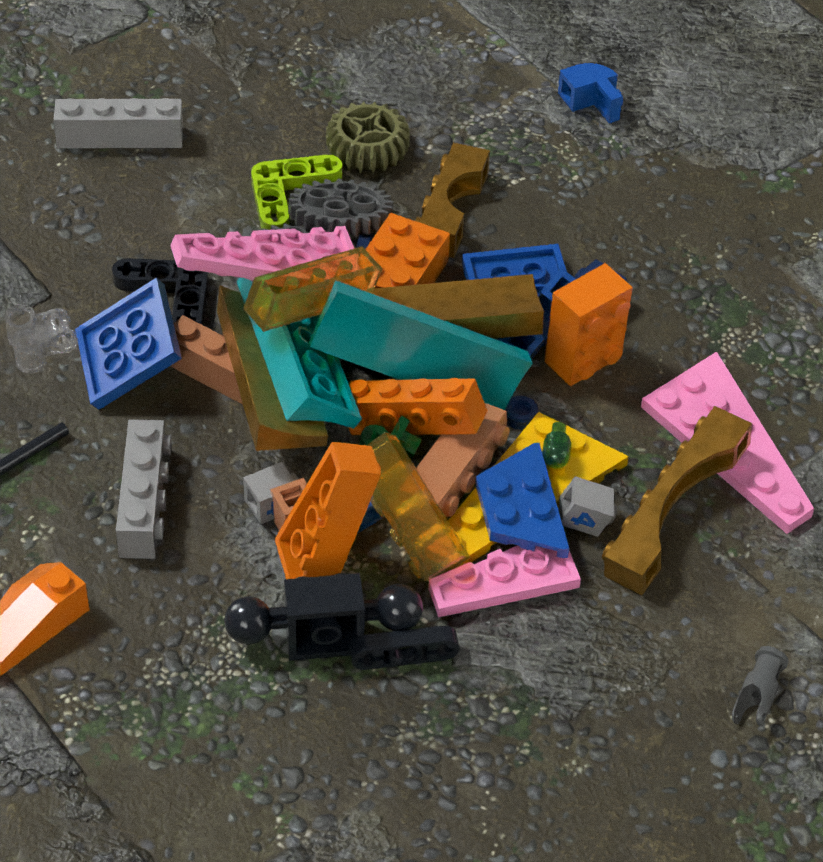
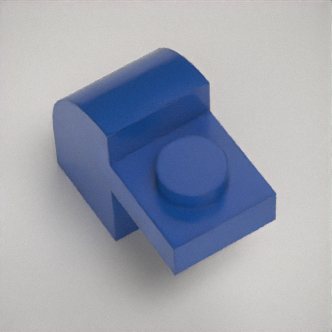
[558,63,623,123]

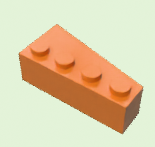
[275,442,381,579]

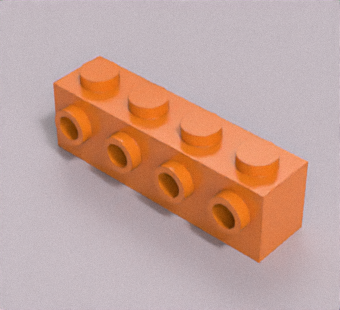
[348,378,488,435]

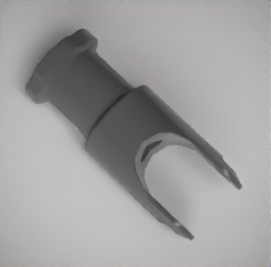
[732,646,789,726]

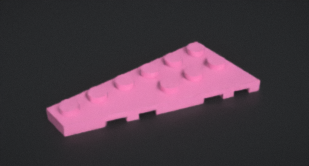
[170,226,371,292]
[641,352,814,534]

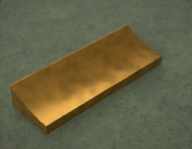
[329,274,544,339]
[217,285,328,451]

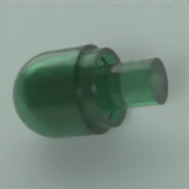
[542,422,572,469]

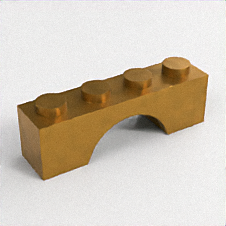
[415,142,490,258]

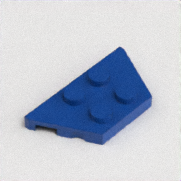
[476,443,569,558]

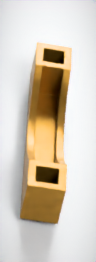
[602,406,752,595]

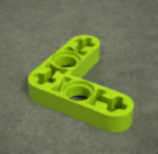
[251,155,342,230]

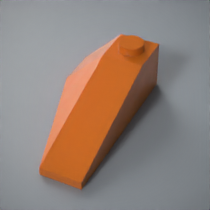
[0,562,89,676]

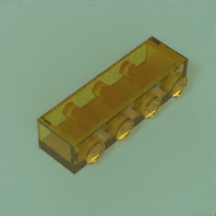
[243,246,383,332]
[366,433,470,581]

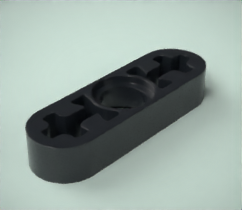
[349,626,460,670]

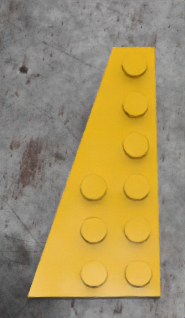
[426,412,629,570]

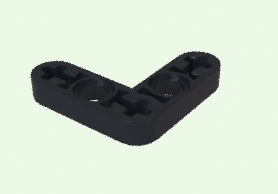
[112,258,208,325]

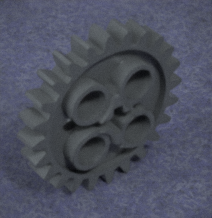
[288,179,394,237]

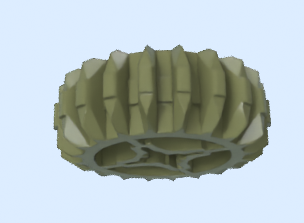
[326,101,410,173]

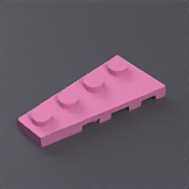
[428,546,581,618]

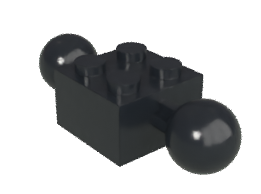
[224,573,423,661]

